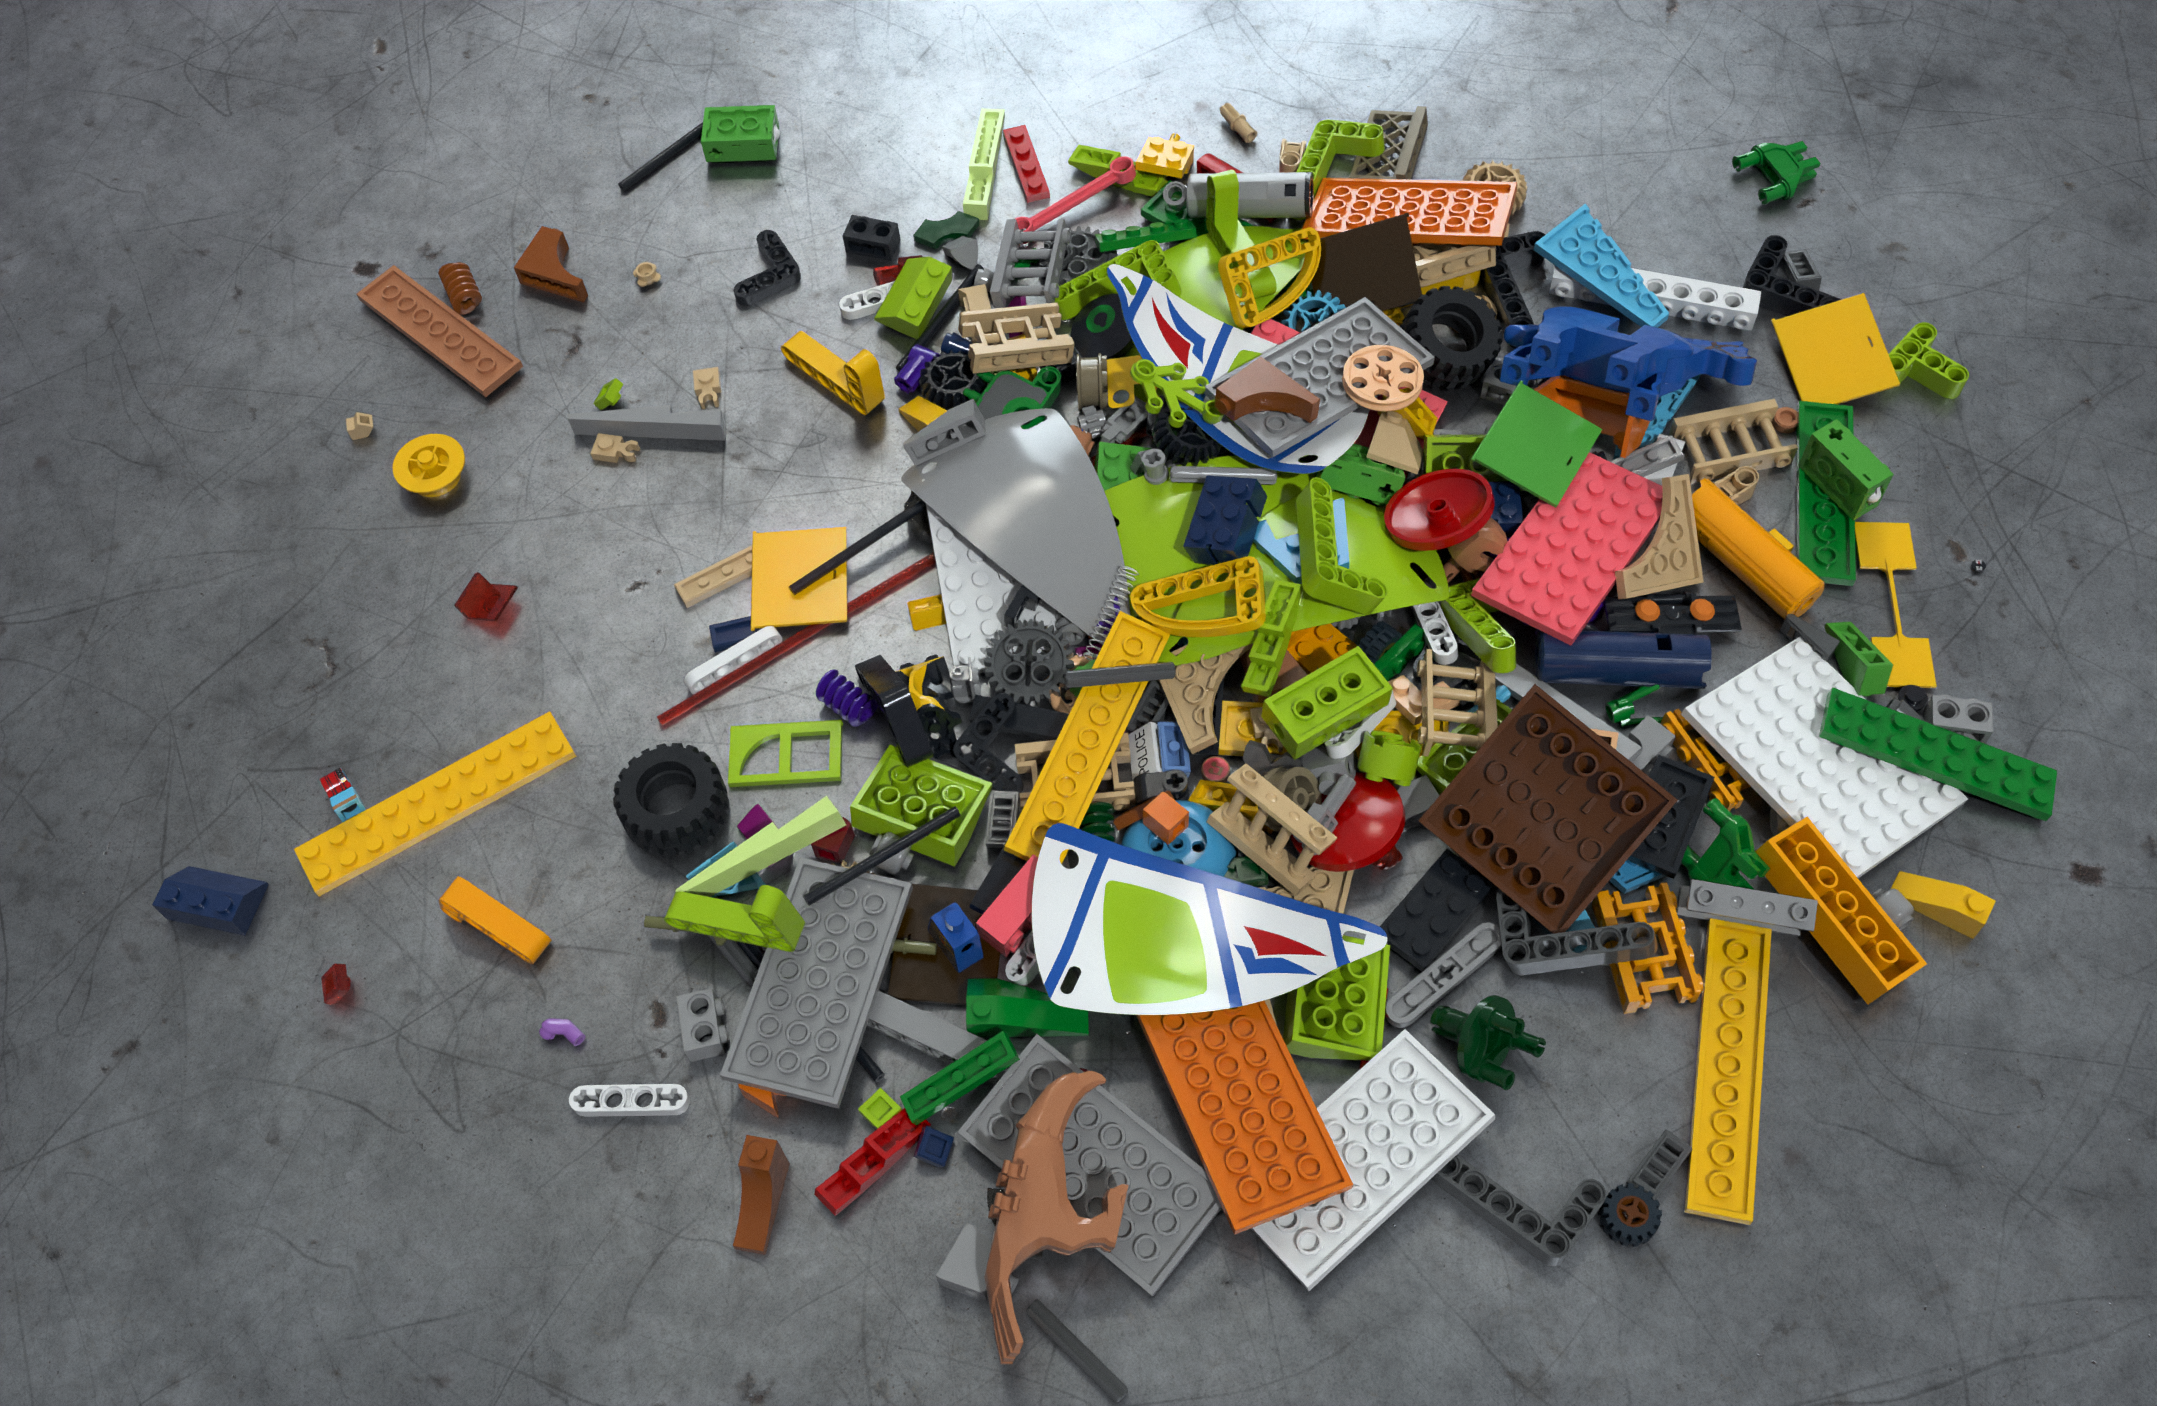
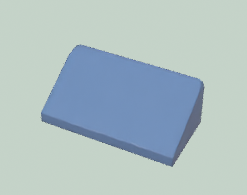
[1157,722,1191,778]

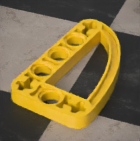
[1218,227,1321,329]
[1130,556,1266,637]

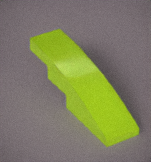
[1068,145,1168,197]
[1241,579,1303,697]

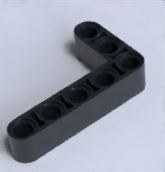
[1480,231,1545,349]
[1742,235,1842,317]
[855,655,934,768]

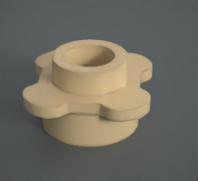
[633,262,661,287]

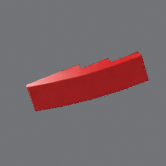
[814,1108,931,1216]

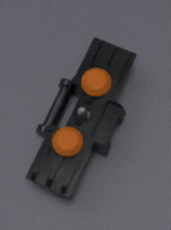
[1603,591,1742,635]

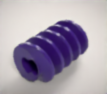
[816,669,878,727]

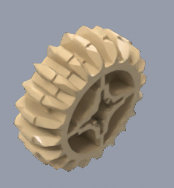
[1462,160,1527,216]

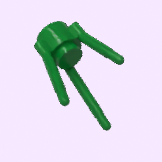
[1605,684,1663,728]

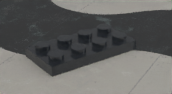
[1627,754,1715,879]
[1380,849,1495,972]

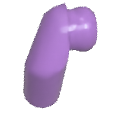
[539,1018,585,1046]

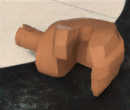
[1443,517,1507,583]

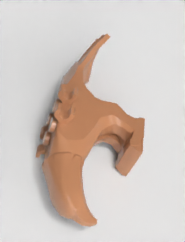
[984,1071,1129,1365]

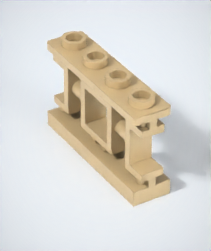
[1412,243,1496,287]
[958,303,1074,373]
[1015,732,1136,812]

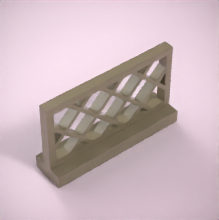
[1349,106,1428,180]

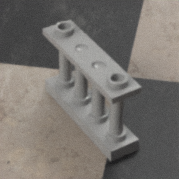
[990,218,1071,309]
[1676,879,1818,937]

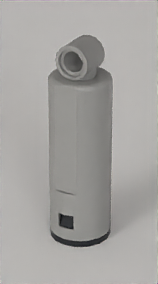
[1163,172,1314,218]

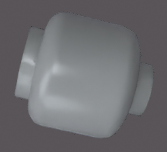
[869,832,914,875]
[1872,888,1914,931]

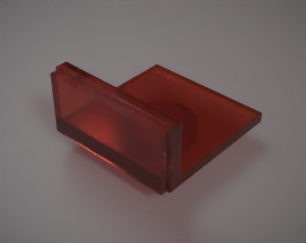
[454,572,518,621]

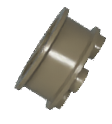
[1076,353,1108,411]
[1258,767,1322,832]

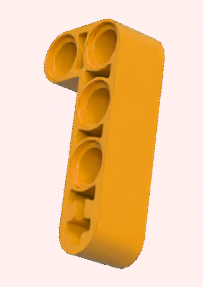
[439,876,552,965]

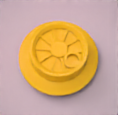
[392,434,465,497]

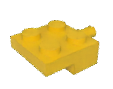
[1135,133,1194,178]

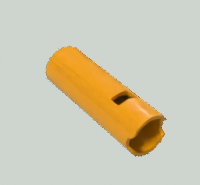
[1692,478,1825,620]

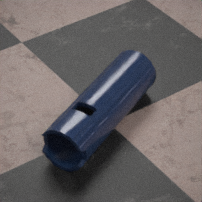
[1534,631,1712,689]

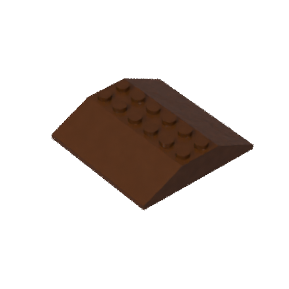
[1418,684,1678,934]

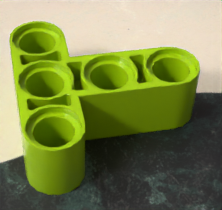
[1889,322,1969,399]

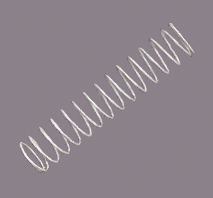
[1083,566,1139,661]

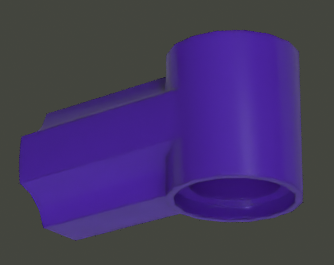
[894,344,940,394]

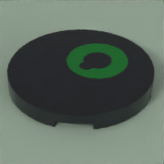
[1070,294,1134,360]

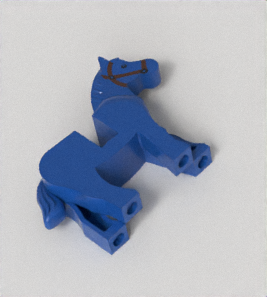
[1500,307,1757,421]

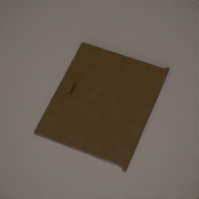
[1303,213,1422,317]
[888,884,1000,1006]

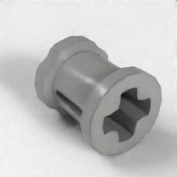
[1141,449,1169,485]

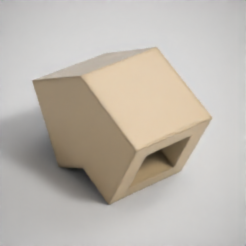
[346,412,373,441]

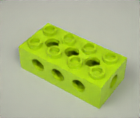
[1261,646,1393,760]

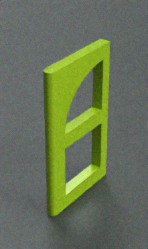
[728,719,843,787]

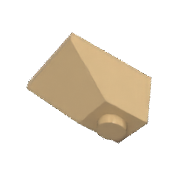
[1366,411,1424,474]

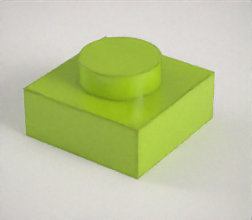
[593,378,623,410]
[858,1088,902,1130]

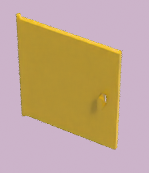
[1771,293,1900,405]
[751,527,847,631]

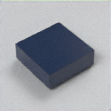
[913,1126,954,1168]

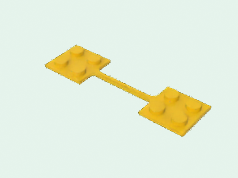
[1855,522,1937,688]

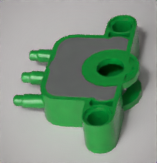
[963,366,1061,429]

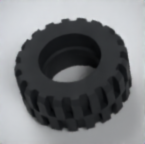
[1400,286,1503,390]
[613,743,729,856]

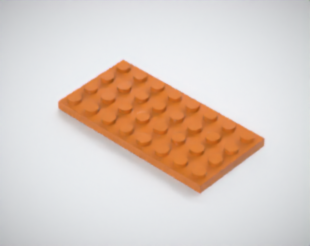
[1302,178,1517,247]
[1136,1000,1353,1235]

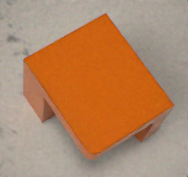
[1143,792,1189,845]

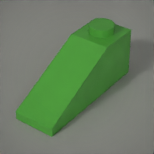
[1824,622,1893,696]

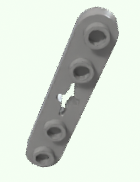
[1385,922,1502,1028]

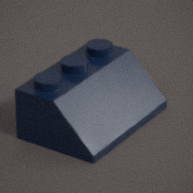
[152,866,269,936]

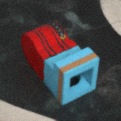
[320,768,366,822]

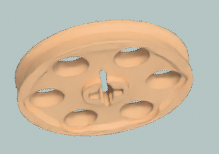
[1342,345,1424,411]

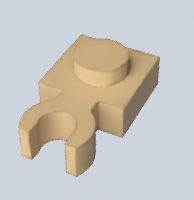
[693,367,721,409]
[590,433,640,463]
[1250,707,1283,753]

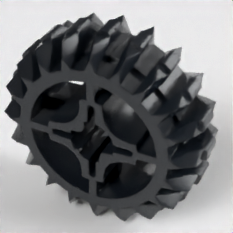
[919,349,987,411]
[1152,407,1222,466]

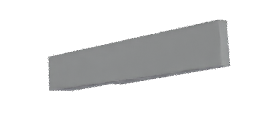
[568,405,726,441]

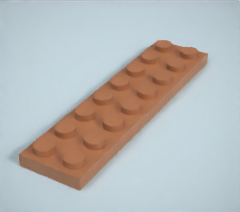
[357,265,523,397]

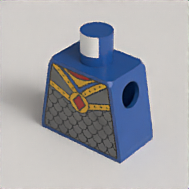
[928,902,983,973]

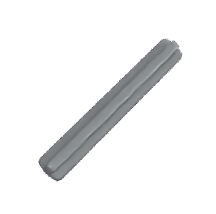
[1170,466,1277,485]

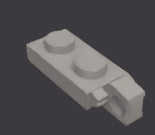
[1098,395,1148,445]

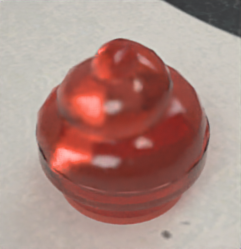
[1372,845,1403,871]

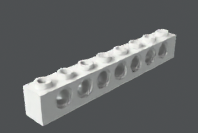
[1549,266,1761,331]

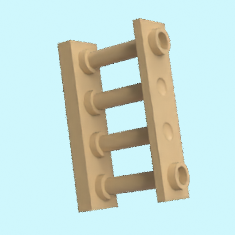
[1668,399,1798,484]
[1417,649,1497,756]
[1207,764,1337,896]

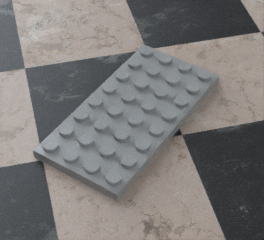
[1204,297,1435,458]
[720,857,913,1109]
[958,1034,1222,1296]

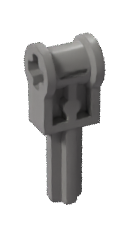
[1293,774,1356,855]

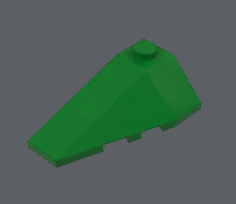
[966,978,1089,1037]

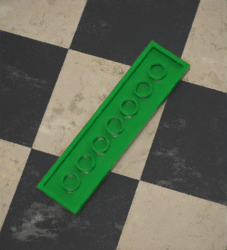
[1796,401,1856,586]
[1819,687,2057,821]

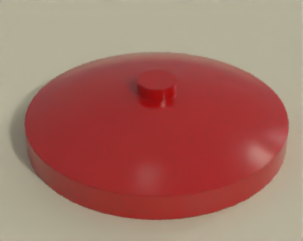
[1384,469,1495,551]
[1290,772,1406,872]

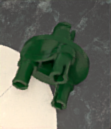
[1430,995,1546,1091]

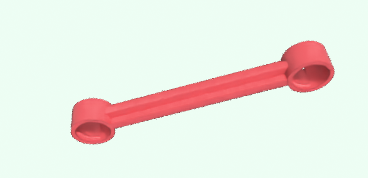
[1015,156,1136,245]

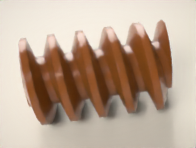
[438,262,482,315]

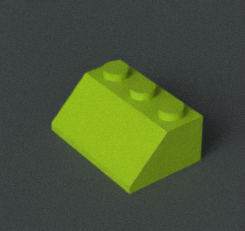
[874,256,952,340]

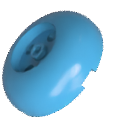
[1121,800,1236,877]

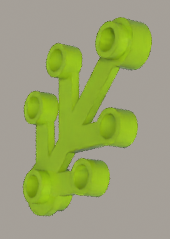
[1130,359,1224,428]

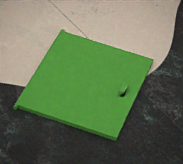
[1470,380,1602,508]

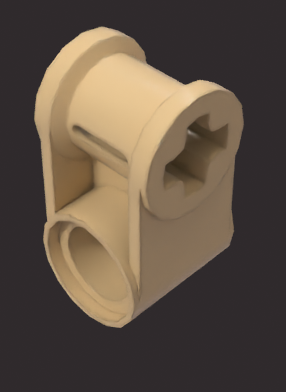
[1279,139,1306,173]
[1714,466,1759,506]

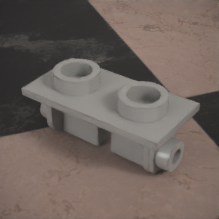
[950,657,981,703]

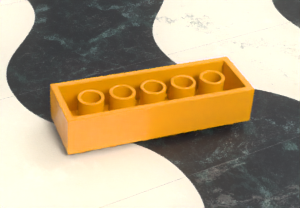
[1755,817,1927,1005]

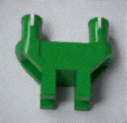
[1732,141,1821,205]
[1681,798,1770,890]

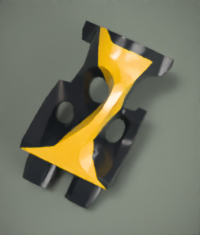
[895,654,962,759]

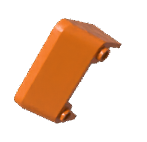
[1534,375,1650,458]

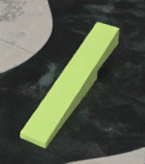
[963,109,1005,220]
[675,796,846,897]

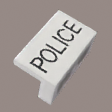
[1128,721,1176,780]

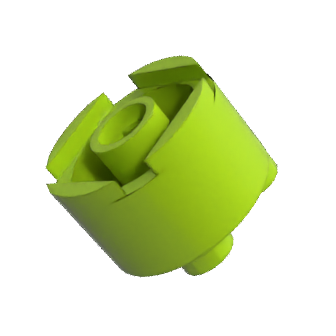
[1357,730,1422,786]

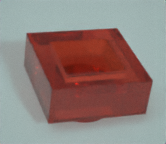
[321,963,350,1004]

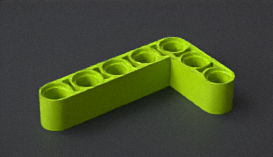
[1292,119,1385,220]
[1206,170,1277,299]
[1054,240,1182,320]
[1296,477,1388,615]
[1440,578,1516,673]
[664,885,805,952]

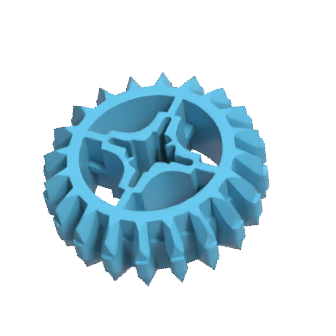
[1281,290,1346,332]

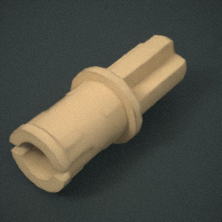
[1220,103,1257,143]

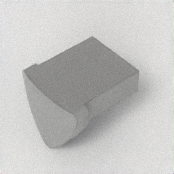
[942,236,978,270]

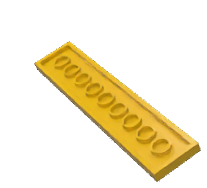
[1004,611,1170,864]
[294,711,577,897]
[1684,918,1772,1225]

